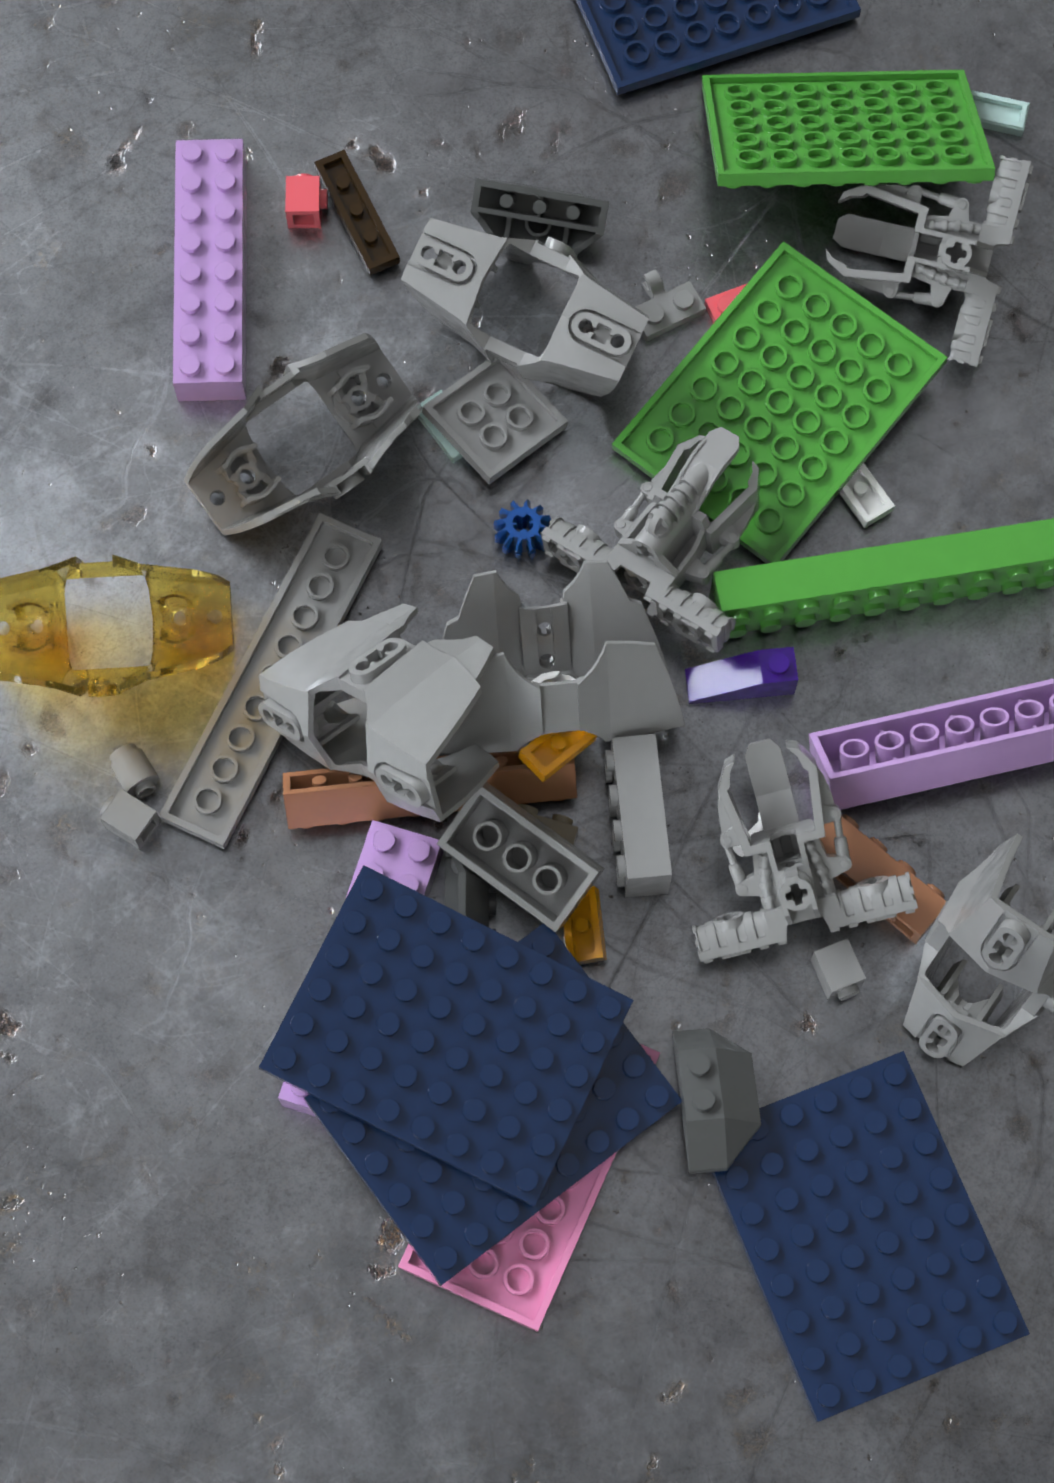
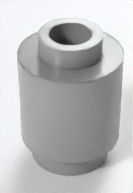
[110,743,159,799]

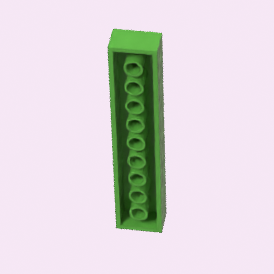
[709,518,1054,638]

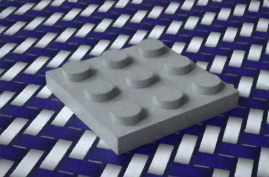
[422,358,568,484]

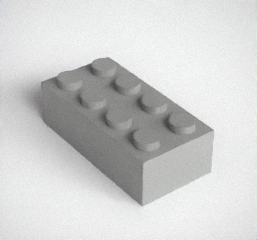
[604,734,672,898]
[437,782,605,932]

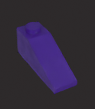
[684,647,798,704]

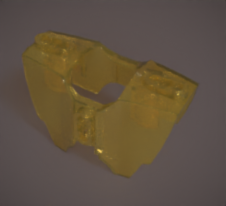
[0,554,234,697]

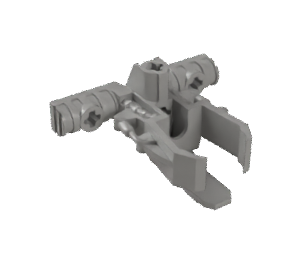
[826,155,1034,367]
[541,427,760,653]
[692,738,918,964]

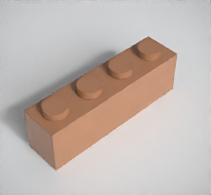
[821,814,946,944]

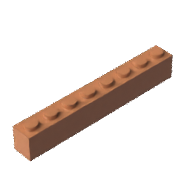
[283,747,577,829]

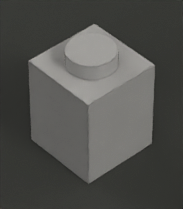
[100,789,161,851]
[810,938,866,1001]

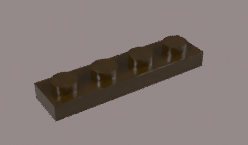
[314,149,400,276]

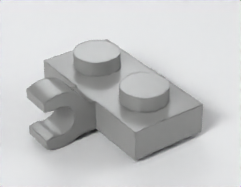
[636,269,706,342]

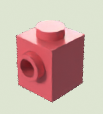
[285,173,328,229]

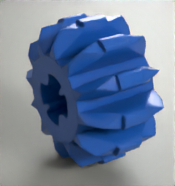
[493,499,551,560]

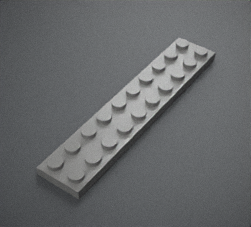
[159,513,383,849]

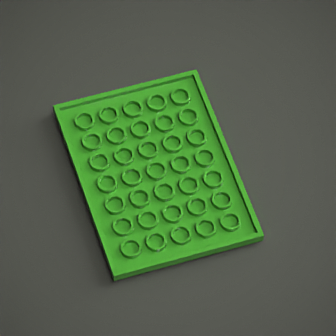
[702,70,996,189]
[612,241,948,563]

